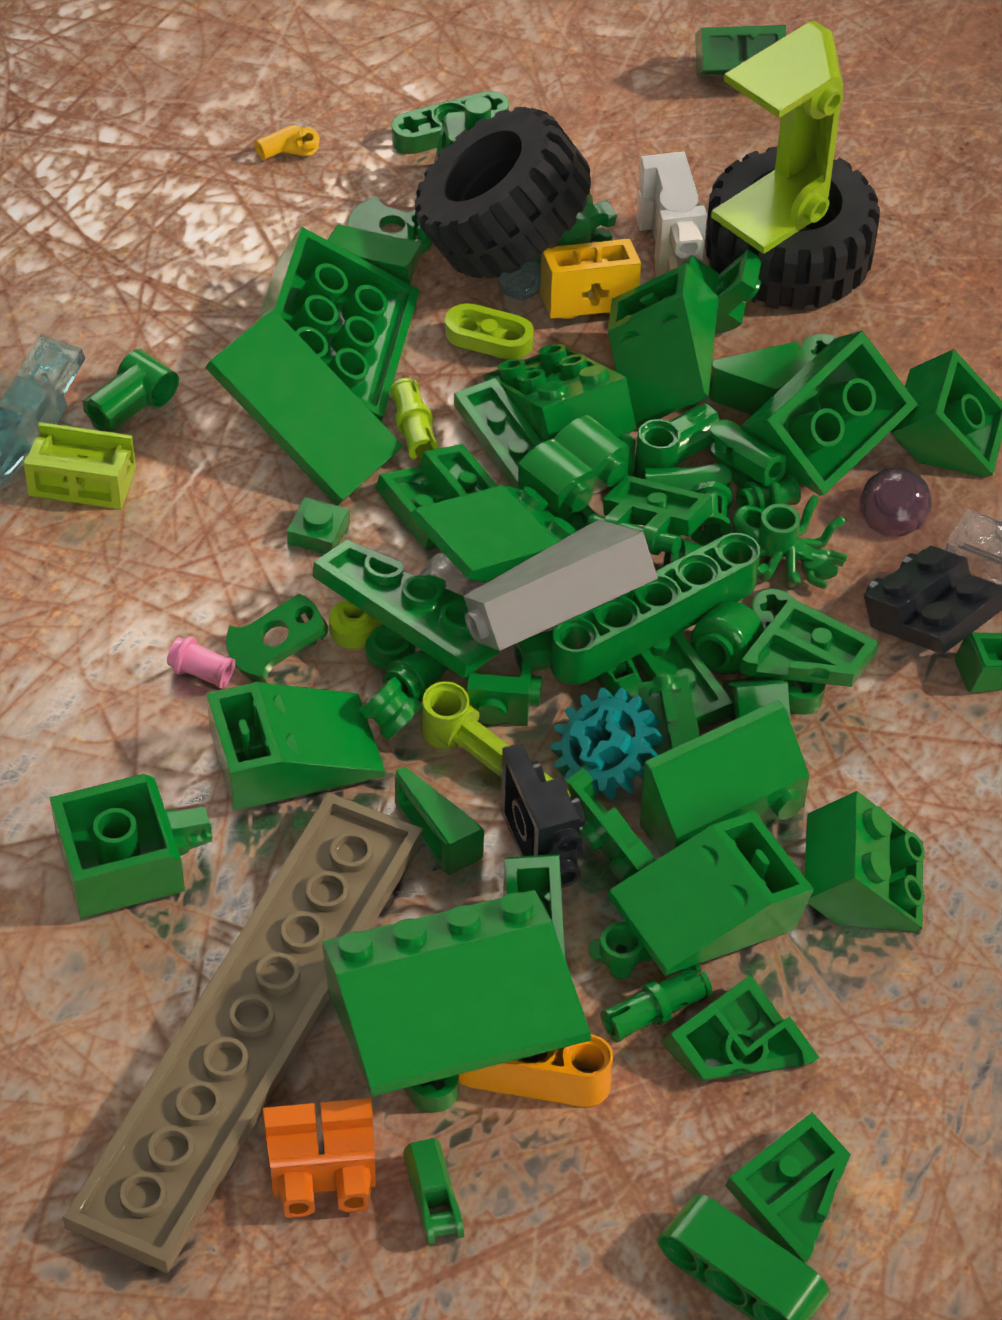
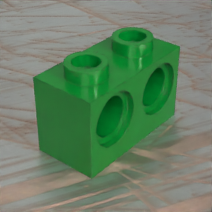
[695,25,786,76]

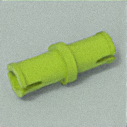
[390,378,439,462]

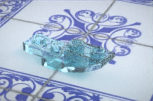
[0,335,85,487]

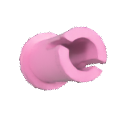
[167,636,236,688]

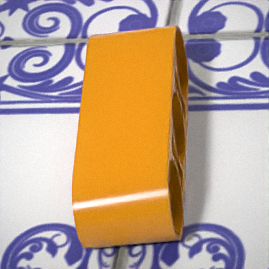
[459,1034,613,1107]

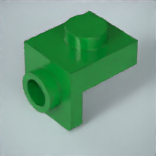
[467,656,542,726]

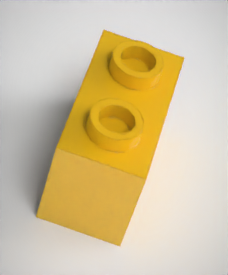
[540,239,641,319]

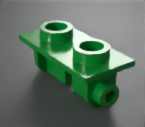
[637,674,700,755]

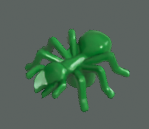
[732,482,848,589]

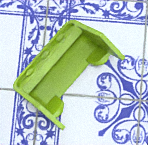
[711,21,844,254]

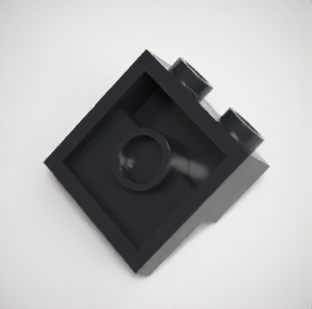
[864,546,1002,655]
[501,742,585,889]

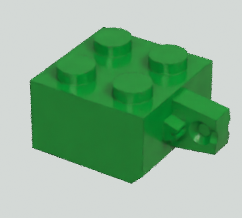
[49,774,213,918]

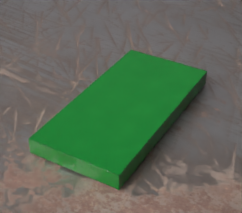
[205,309,404,506]

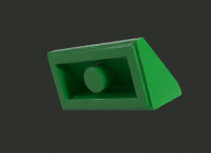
[327,224,423,284]

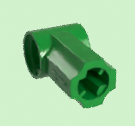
[82,349,179,432]
[635,403,719,479]

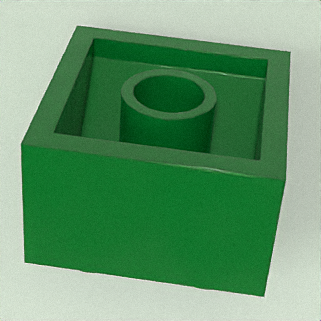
[891,349,1002,478]

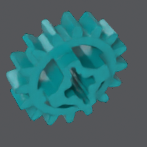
[550,687,664,800]

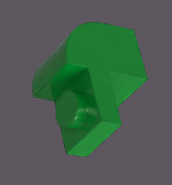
[678,249,761,333]

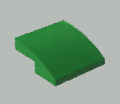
[375,444,498,550]

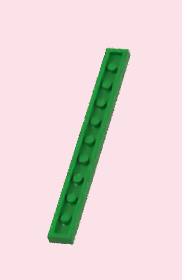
[454,378,733,729]

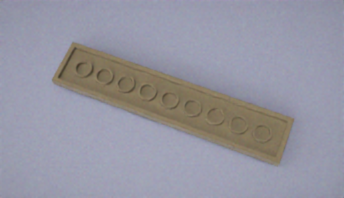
[63,792,423,1273]

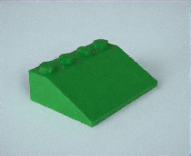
[257,226,420,421]
[322,890,591,1097]

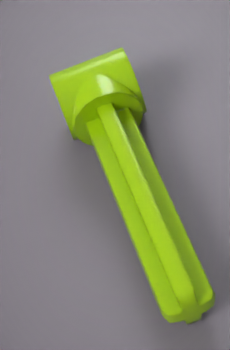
[421,682,571,797]

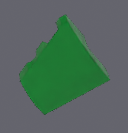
[660,975,820,1081]

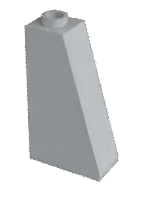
[464,520,658,651]

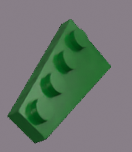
[312,539,504,679]

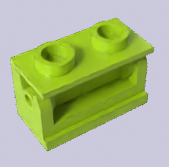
[23,422,136,510]

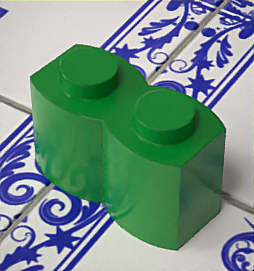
[518,415,629,518]

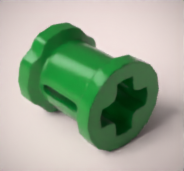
[691,481,732,546]

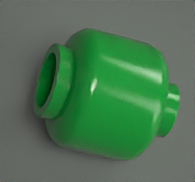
[691,600,765,675]

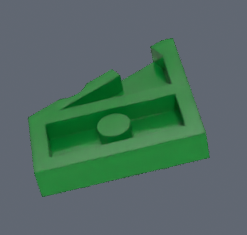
[740,598,879,687]
[566,767,656,882]
[725,1112,851,1264]

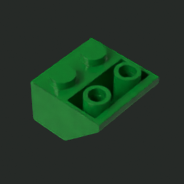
[805,791,925,932]

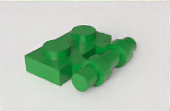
[586,475,713,555]

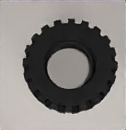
[415,107,591,278]
[705,147,880,310]

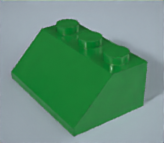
[741,330,918,496]
[640,700,810,855]

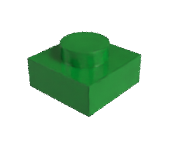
[287,497,350,554]

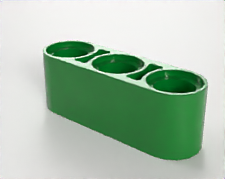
[657,1194,830,1320]

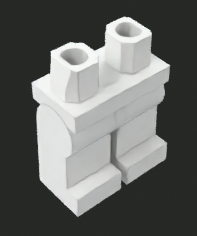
[636,151,707,277]

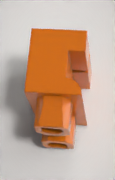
[263,1097,376,1218]

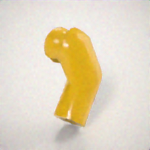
[254,125,320,161]

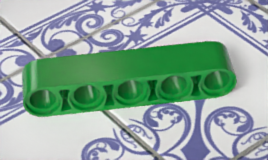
[551,533,760,685]

